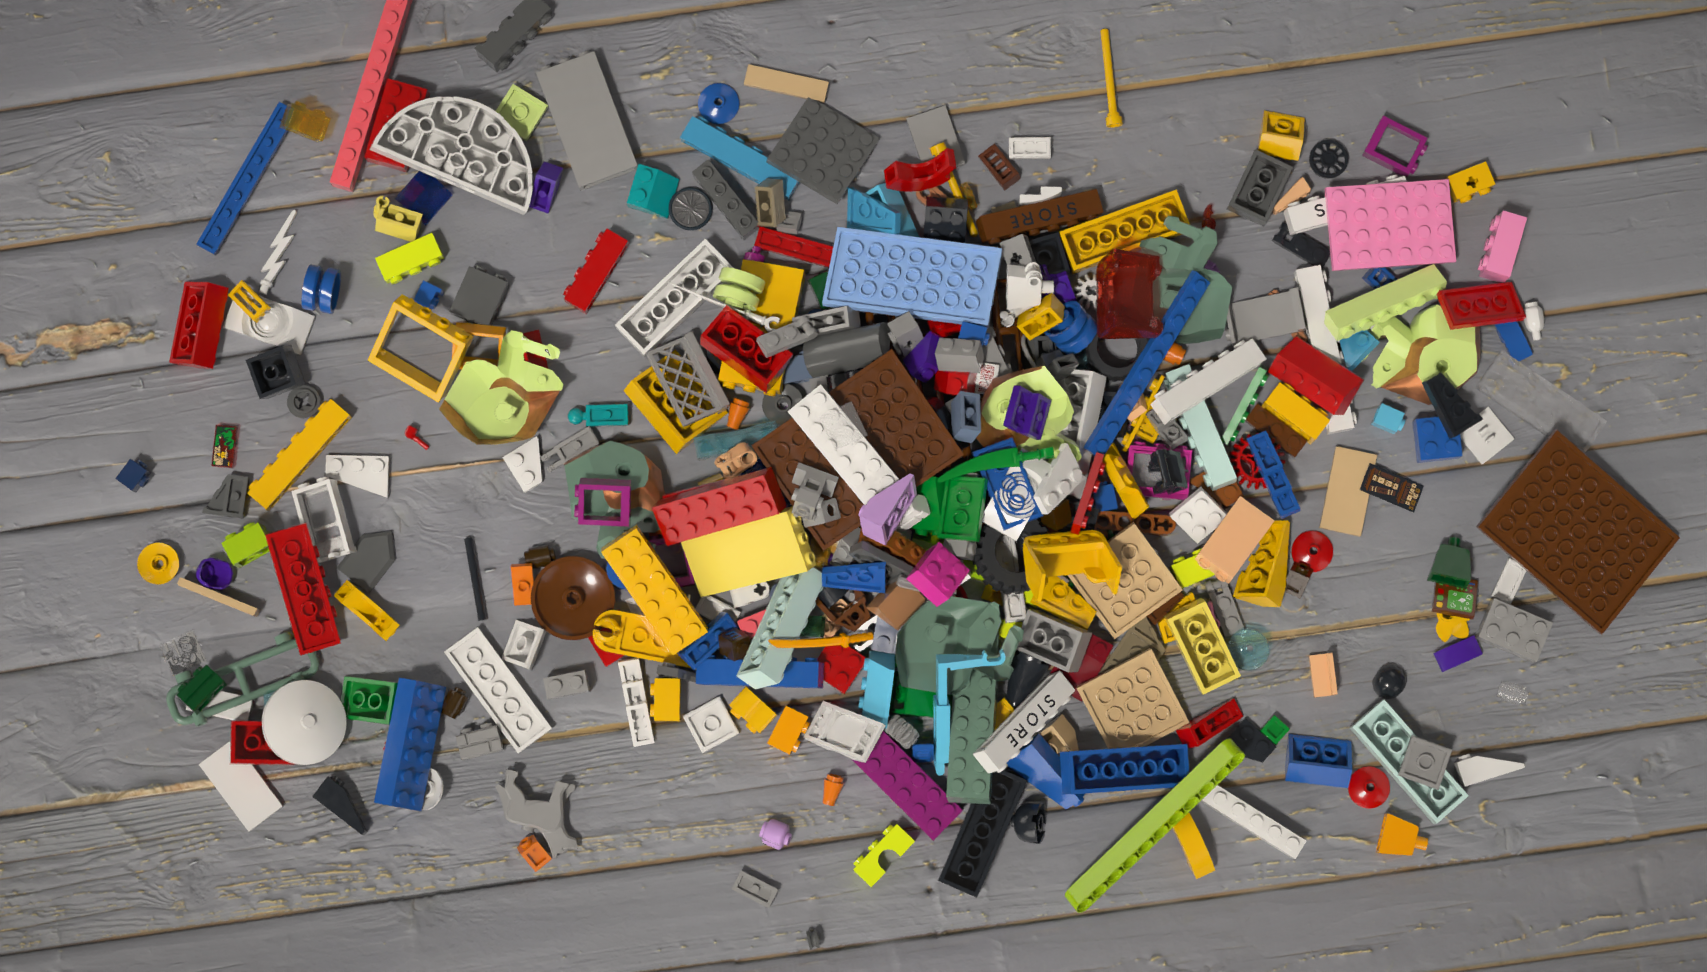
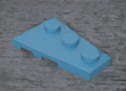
[847,187,901,234]

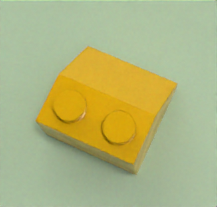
[1258,110,1305,161]

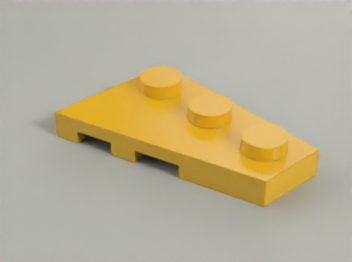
[1030,576,1097,630]

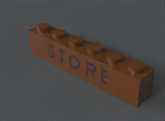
[976,189,1104,246]

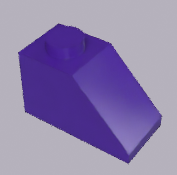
[529,161,563,213]
[903,331,943,383]

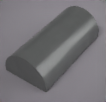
[803,322,890,378]

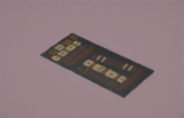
[1359,463,1424,513]

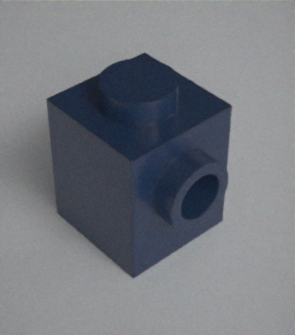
[115,458,151,493]

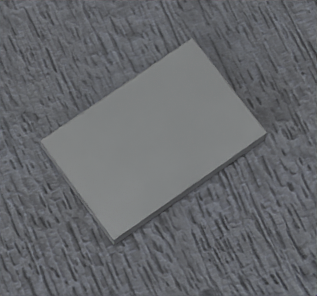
[906,106,965,168]

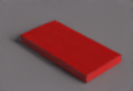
[1436,282,1526,330]

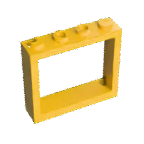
[368,294,474,403]

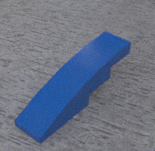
[1247,431,1301,519]

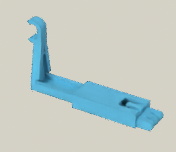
[933,649,1005,776]

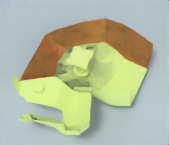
[1361,305,1480,405]
[439,330,563,445]
[976,366,1082,464]

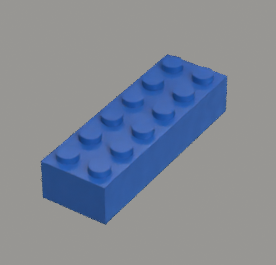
[374,678,446,811]
[1060,744,1189,794]

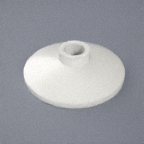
[422,768,443,810]

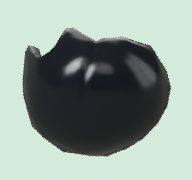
[1372,665,1406,700]

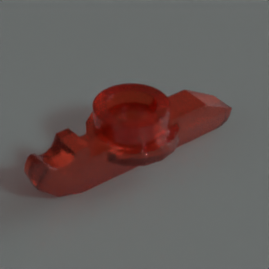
[1202,204,1216,230]

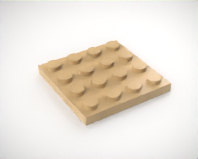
[1068,522,1183,639]
[1076,648,1190,749]

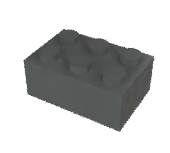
[1227,149,1293,227]

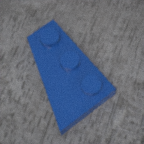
[822,562,886,593]

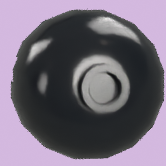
[1011,802,1046,844]

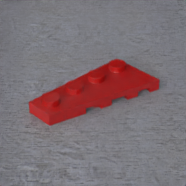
[1070,452,1106,535]

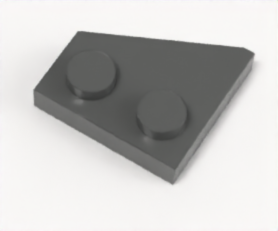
[202,474,250,519]

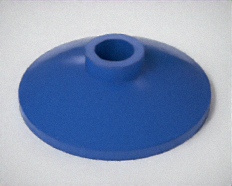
[698,83,739,124]

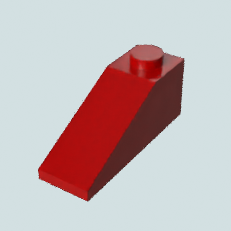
[1176,698,1243,748]

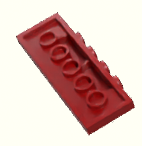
[264,522,341,656]

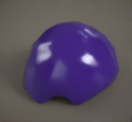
[196,557,233,590]

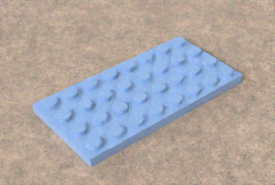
[822,227,1003,328]

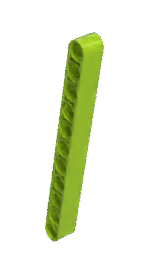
[1065,739,1245,913]

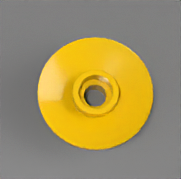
[137,543,179,585]

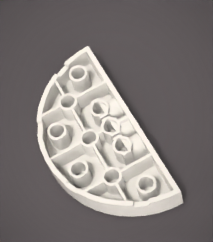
[369,97,532,215]

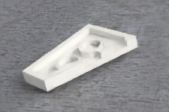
[1033,443,1085,514]

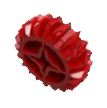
[1229,433,1286,490]

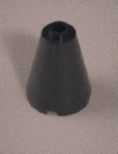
[1006,650,1051,707]

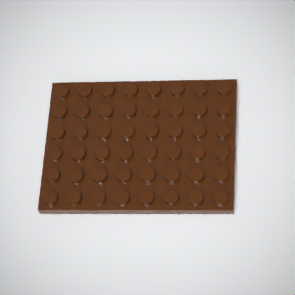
[751,349,964,551]
[1476,430,1680,634]

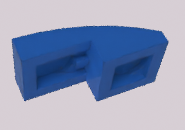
[1494,321,1533,364]

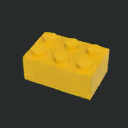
[1261,382,1330,445]

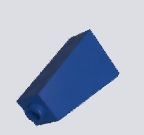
[1007,733,1085,809]

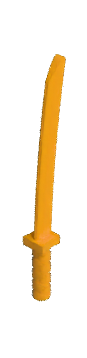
[768,632,873,648]

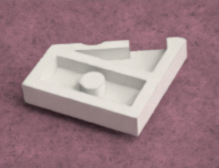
[502,436,543,493]

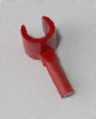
[405,425,430,450]

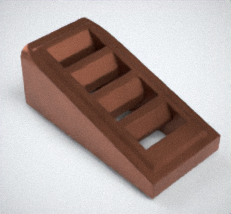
[978,143,1021,191]

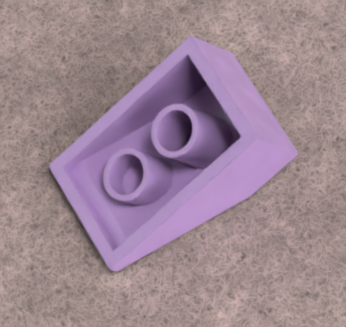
[859,474,917,545]

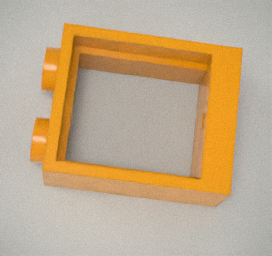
[452,322,506,369]

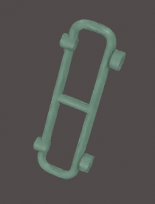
[166,632,319,727]

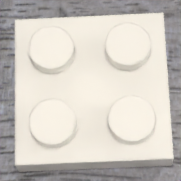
[1169,487,1228,544]

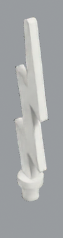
[259,210,297,295]

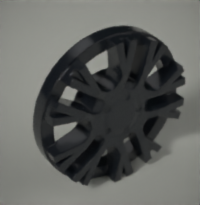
[1309,140,1348,179]

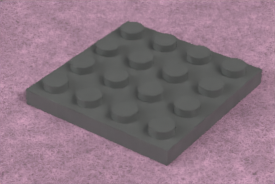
[766,97,880,204]

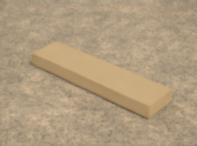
[744,64,829,103]
[177,577,260,617]

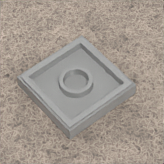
[1397,735,1452,790]

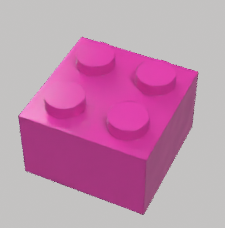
[906,542,970,607]

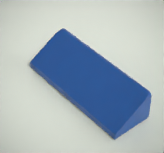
[677,612,740,670]

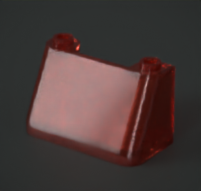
[1096,248,1163,339]

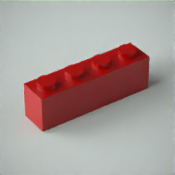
[563,229,629,315]

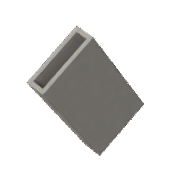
[536,51,638,191]

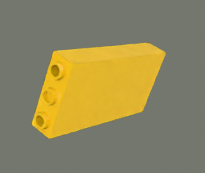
[718,259,806,396]

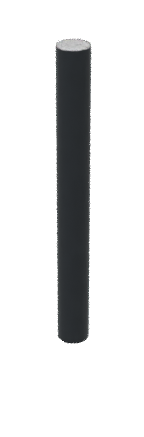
[464,537,487,621]

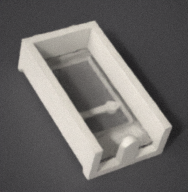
[291,476,357,564]

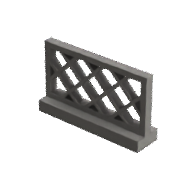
[646,332,730,427]

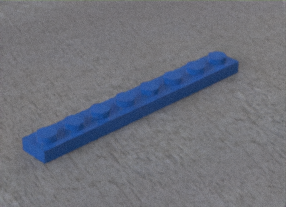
[196,102,298,256]

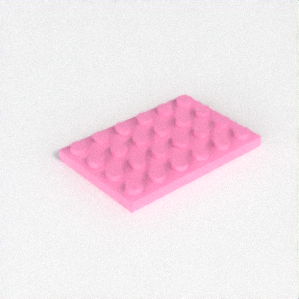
[1325,179,1456,271]

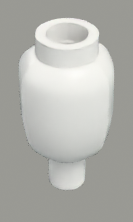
[1524,302,1544,341]

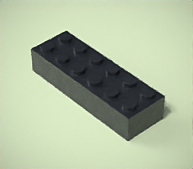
[938,770,1027,898]

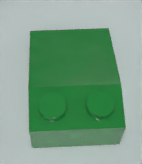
[341,676,398,725]

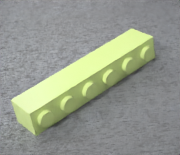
[1324,264,1447,341]

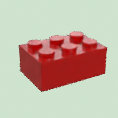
[230,721,295,765]

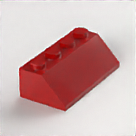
[169,282,229,369]
[700,305,793,393]
[1268,336,1364,415]

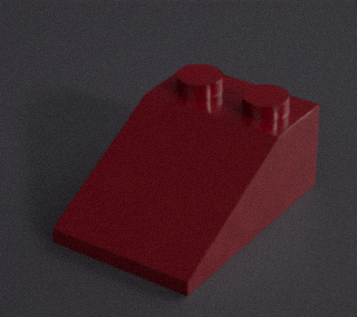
[1050,634,1114,702]

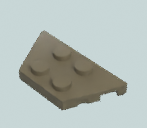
[1097,617,1165,676]

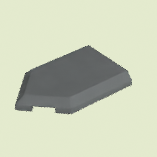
[336,531,395,593]

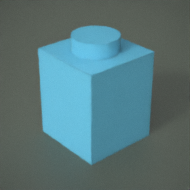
[1371,403,1406,434]

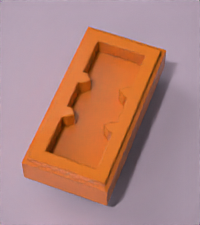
[511,563,534,606]

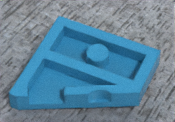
[1340,330,1380,371]

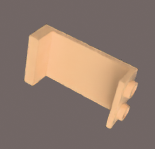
[1195,496,1275,584]

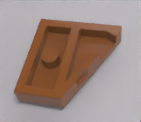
[1189,472,1244,508]

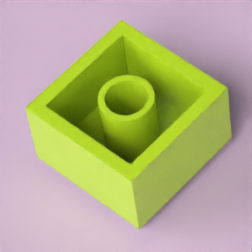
[221,522,269,568]

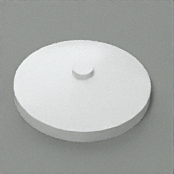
[262,680,346,765]

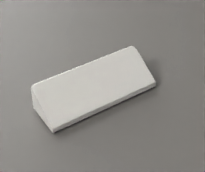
[186,691,253,721]

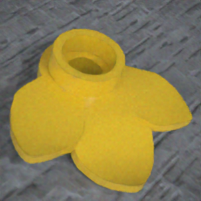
[1436,613,1470,642]

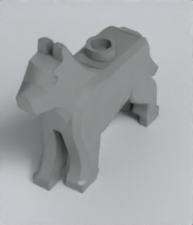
[495,769,577,858]

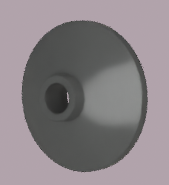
[762,384,803,425]

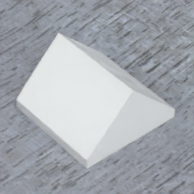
[501,620,547,671]

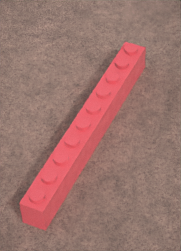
[330,0,413,192]

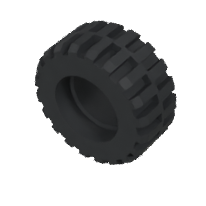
[973,519,1049,595]

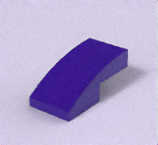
[1433,635,1483,672]

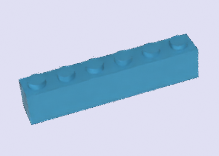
[680,116,799,201]

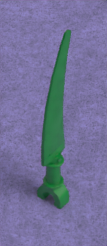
[937,447,1054,483]

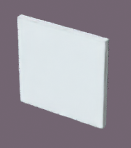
[1460,407,1514,465]

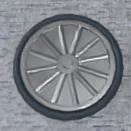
[669,187,712,230]

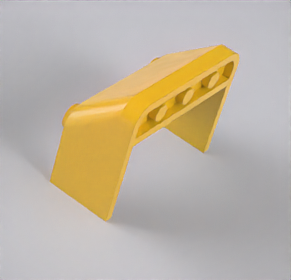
[1023,530,1122,602]

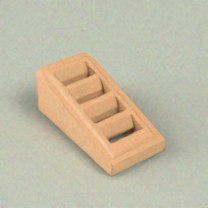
[1272,177,1311,215]

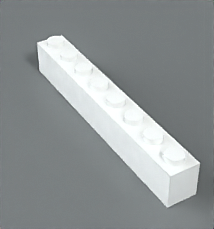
[1294,265,1357,435]

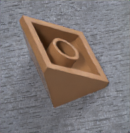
[867,581,926,630]

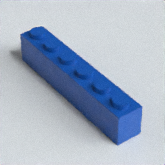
[696,655,824,689]

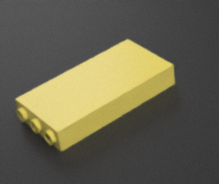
[681,506,816,597]

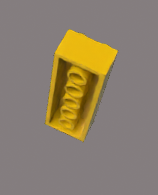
[1059,189,1190,275]
[601,524,708,655]

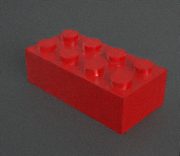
[364,78,430,172]

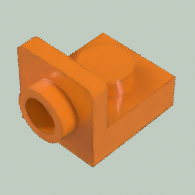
[517,835,552,872]

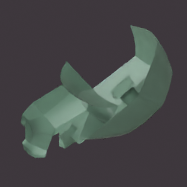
[1132,216,1232,344]
[895,596,1024,695]

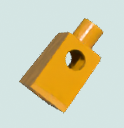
[1375,813,1428,856]

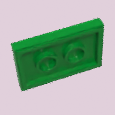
[937,476,988,542]

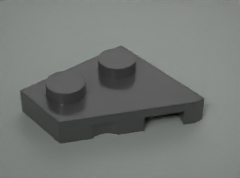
[656,662,696,682]

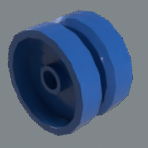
[301,264,341,314]
[1044,301,1098,355]

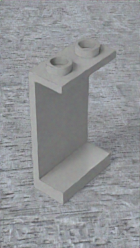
[1225,287,1307,345]

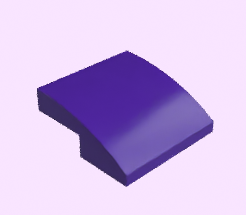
[1003,385,1051,440]

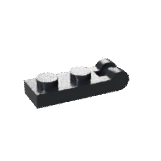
[1272,222,1330,270]

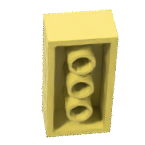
[1164,598,1241,695]

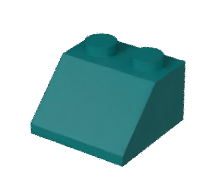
[627,164,680,219]

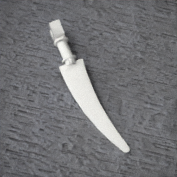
[668,282,780,332]

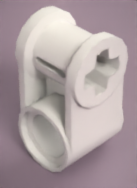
[729,582,770,608]

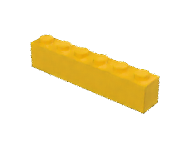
[248,399,352,511]

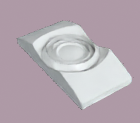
[223,290,315,355]
[982,448,1052,541]
[803,701,886,763]

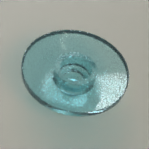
[1227,629,1269,671]

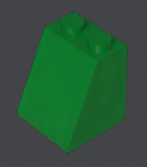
[908,477,945,536]
[889,671,953,720]

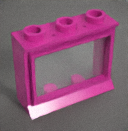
[1127,442,1192,502]

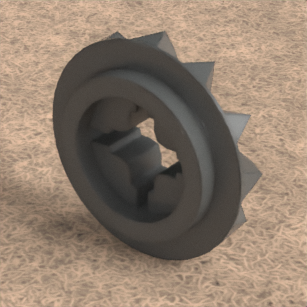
[287,385,321,419]

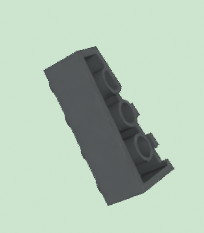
[475,0,552,73]

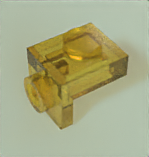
[810,536,832,568]

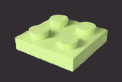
[496,84,549,141]

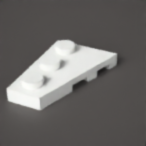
[325,455,390,498]

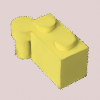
[373,196,423,242]

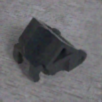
[1147,449,1189,495]

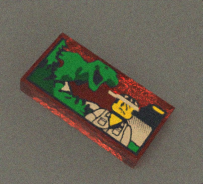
[211,425,238,469]

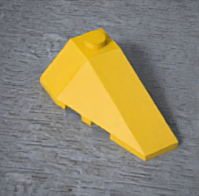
[1233,520,1290,607]

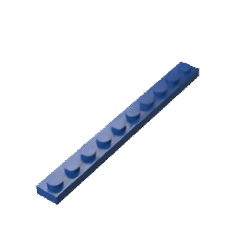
[1083,270,1210,456]

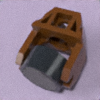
[815,587,870,632]

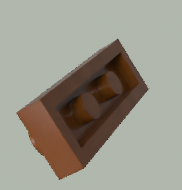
[1245,404,1307,458]

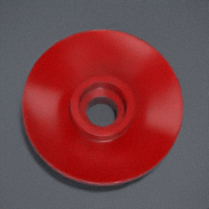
[1291,531,1333,573]
[1348,766,1390,809]

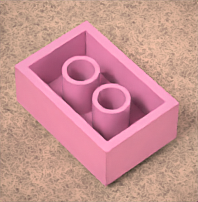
[1477,211,1527,283]

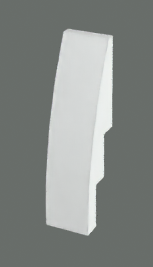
[618,657,654,747]

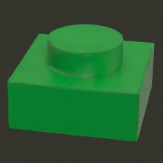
[1260,715,1290,745]

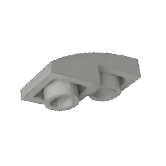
[1146,409,1188,450]

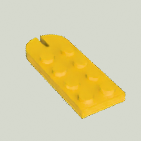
[592,610,691,668]

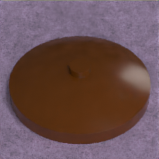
[531,556,615,641]

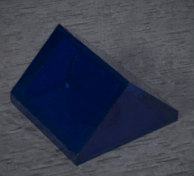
[395,171,453,226]

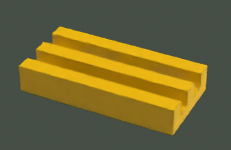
[228,280,271,323]

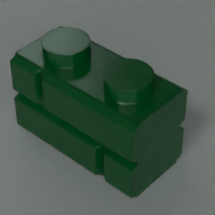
[177,665,227,715]

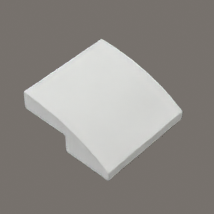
[1018,187,1062,207]

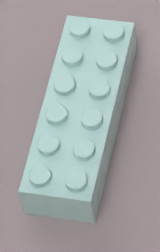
[736,567,823,689]
[1350,700,1468,824]

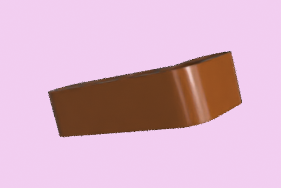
[1094,511,1176,539]

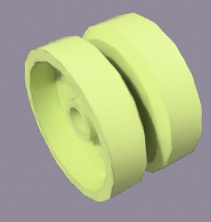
[713,267,765,311]

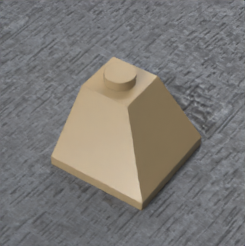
[1032,714,1079,757]

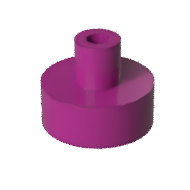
[744,246,765,263]

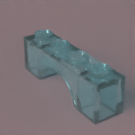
[693,421,777,461]

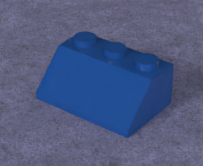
[1285,734,1352,788]

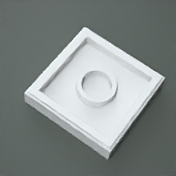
[683,696,739,753]

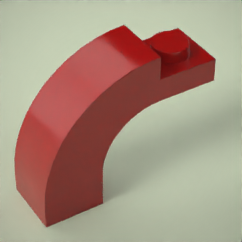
[884,148,956,192]

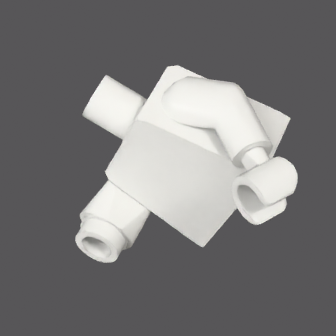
[1000,262,1054,327]

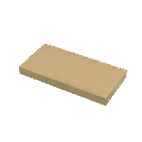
[1319,446,1377,537]

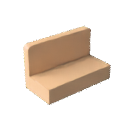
[1308,652,1338,698]

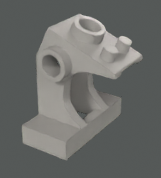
[791,463,839,521]

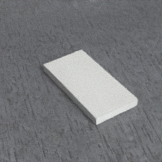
[199,741,283,832]

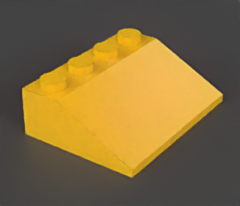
[623,349,728,454]

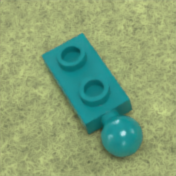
[567,404,628,427]

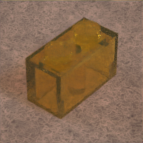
[279,101,331,142]

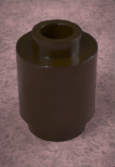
[524,544,556,569]
[441,686,469,719]

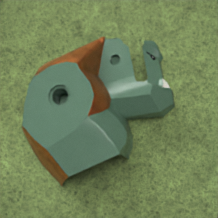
[563,441,665,559]

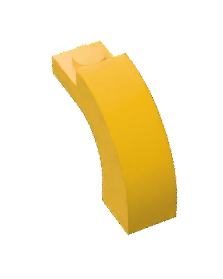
[333,580,400,641]
[1172,813,1215,879]

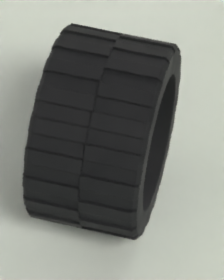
[1085,315,1149,382]

